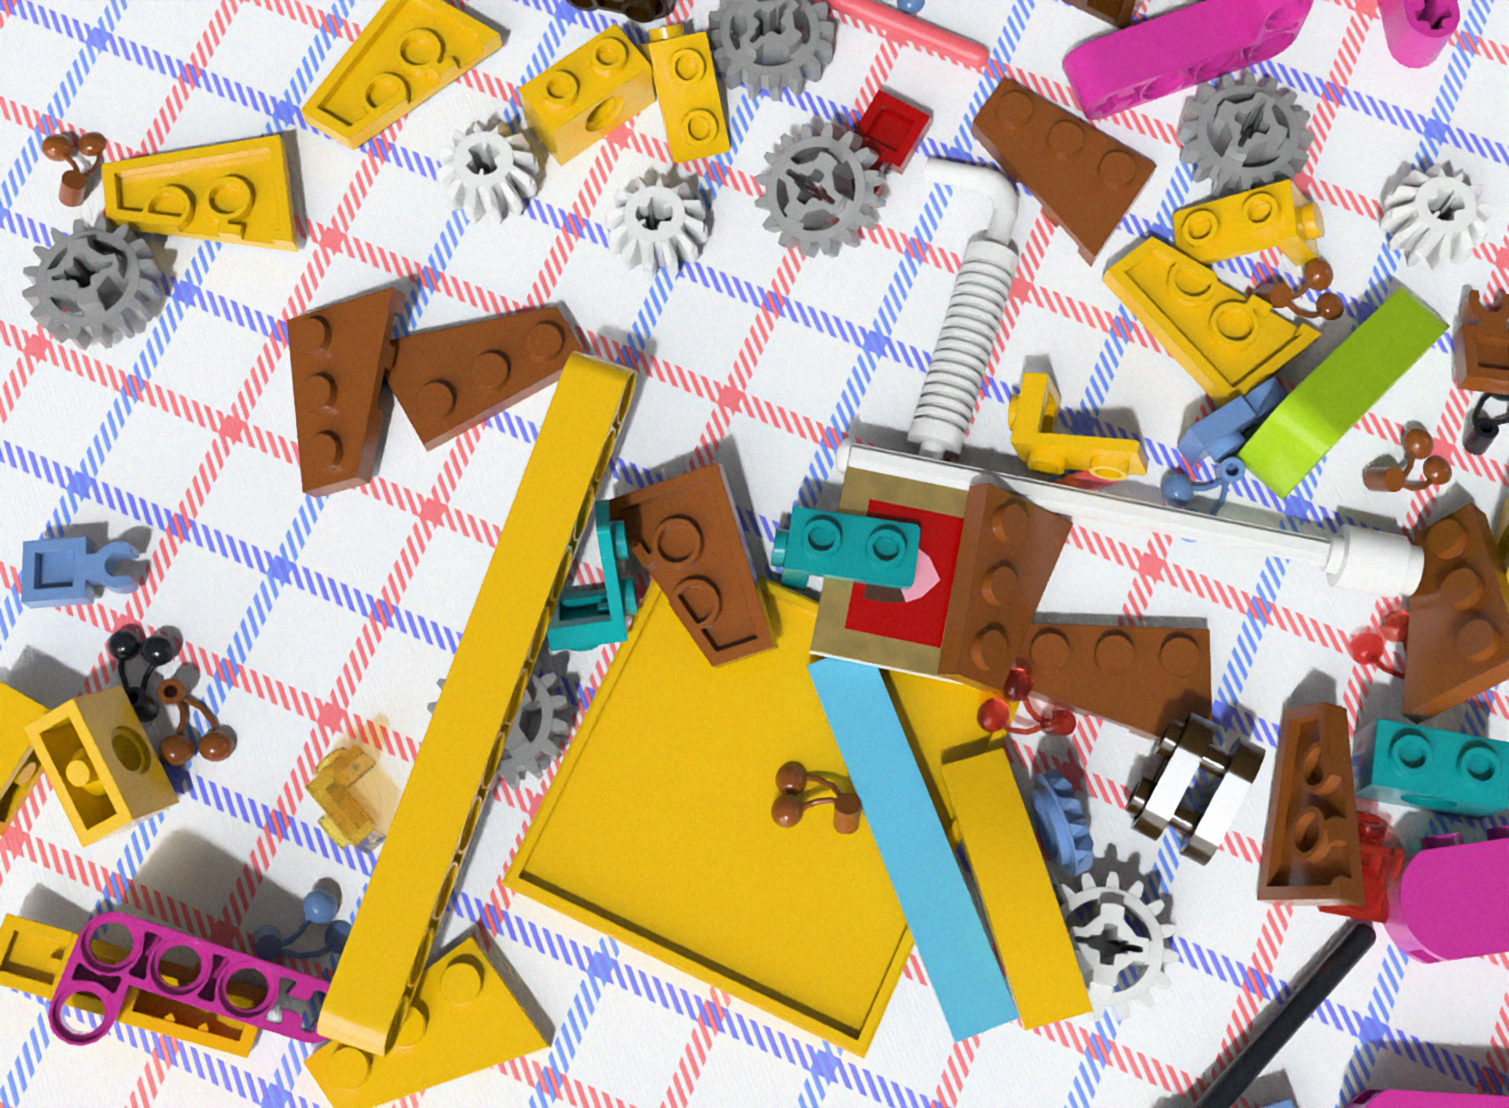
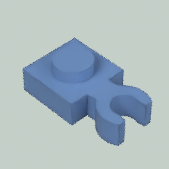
[1177,377,1288,467]
[21,536,139,609]

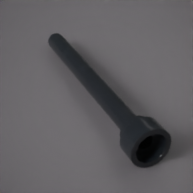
[1190,922,1376,1108]

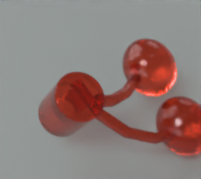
[1349,610,1409,679]
[977,668,1076,736]

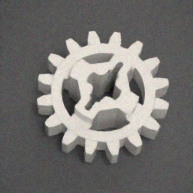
[1054,872,1180,1022]

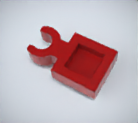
[851,90,932,197]

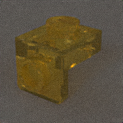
[304,744,387,855]

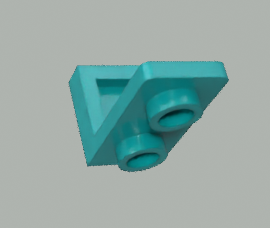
[547,499,638,652]
[771,506,920,590]

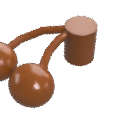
[41,132,107,207]
[1255,258,1344,320]
[1364,427,1452,492]
[157,678,235,766]
[771,762,861,834]

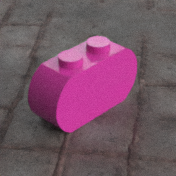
[1379,825,1509,964]

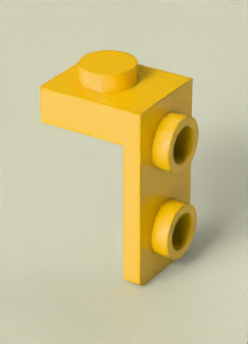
[634,23,730,163]
[1173,179,1325,267]
[1008,372,1148,481]

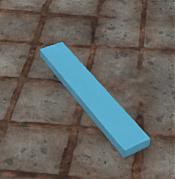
[807,657,1019,1044]

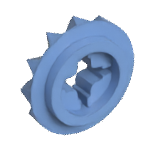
[1031,769,1094,877]

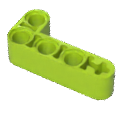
[1236,286,1450,500]

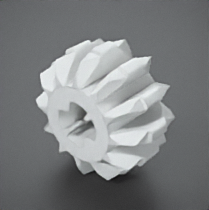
[435,119,539,226]
[1380,163,1493,273]
[604,172,708,281]

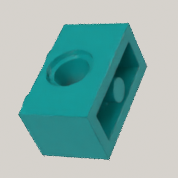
[1351,718,1509,820]

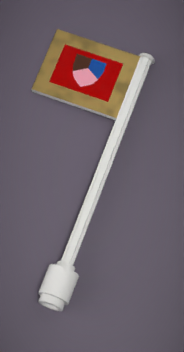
[809,437,1424,685]

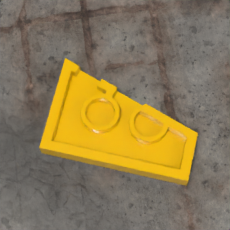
[300,0,503,151]
[101,134,299,252]

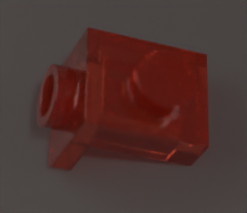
[1317,810,1406,924]

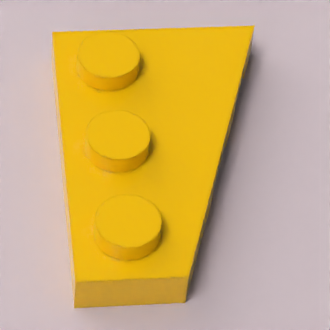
[1102,236,1322,408]
[303,936,551,1108]

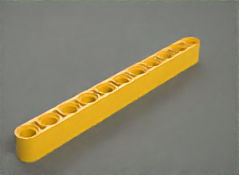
[317,351,637,1058]

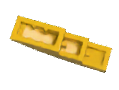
[939,748,1093,1031]
[0,913,266,1058]

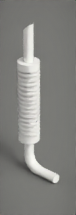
[906,157,1019,460]

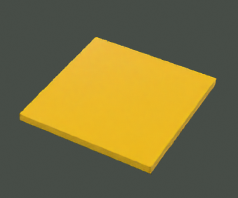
[501,574,1024,1059]

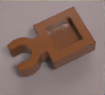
[1453,289,1509,395]

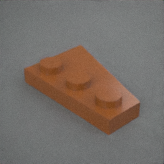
[970,77,1157,267]
[287,287,406,498]
[383,306,585,453]
[609,462,779,668]
[938,483,1073,691]
[1402,502,1509,725]
[1013,623,1213,745]
[1257,702,1365,906]

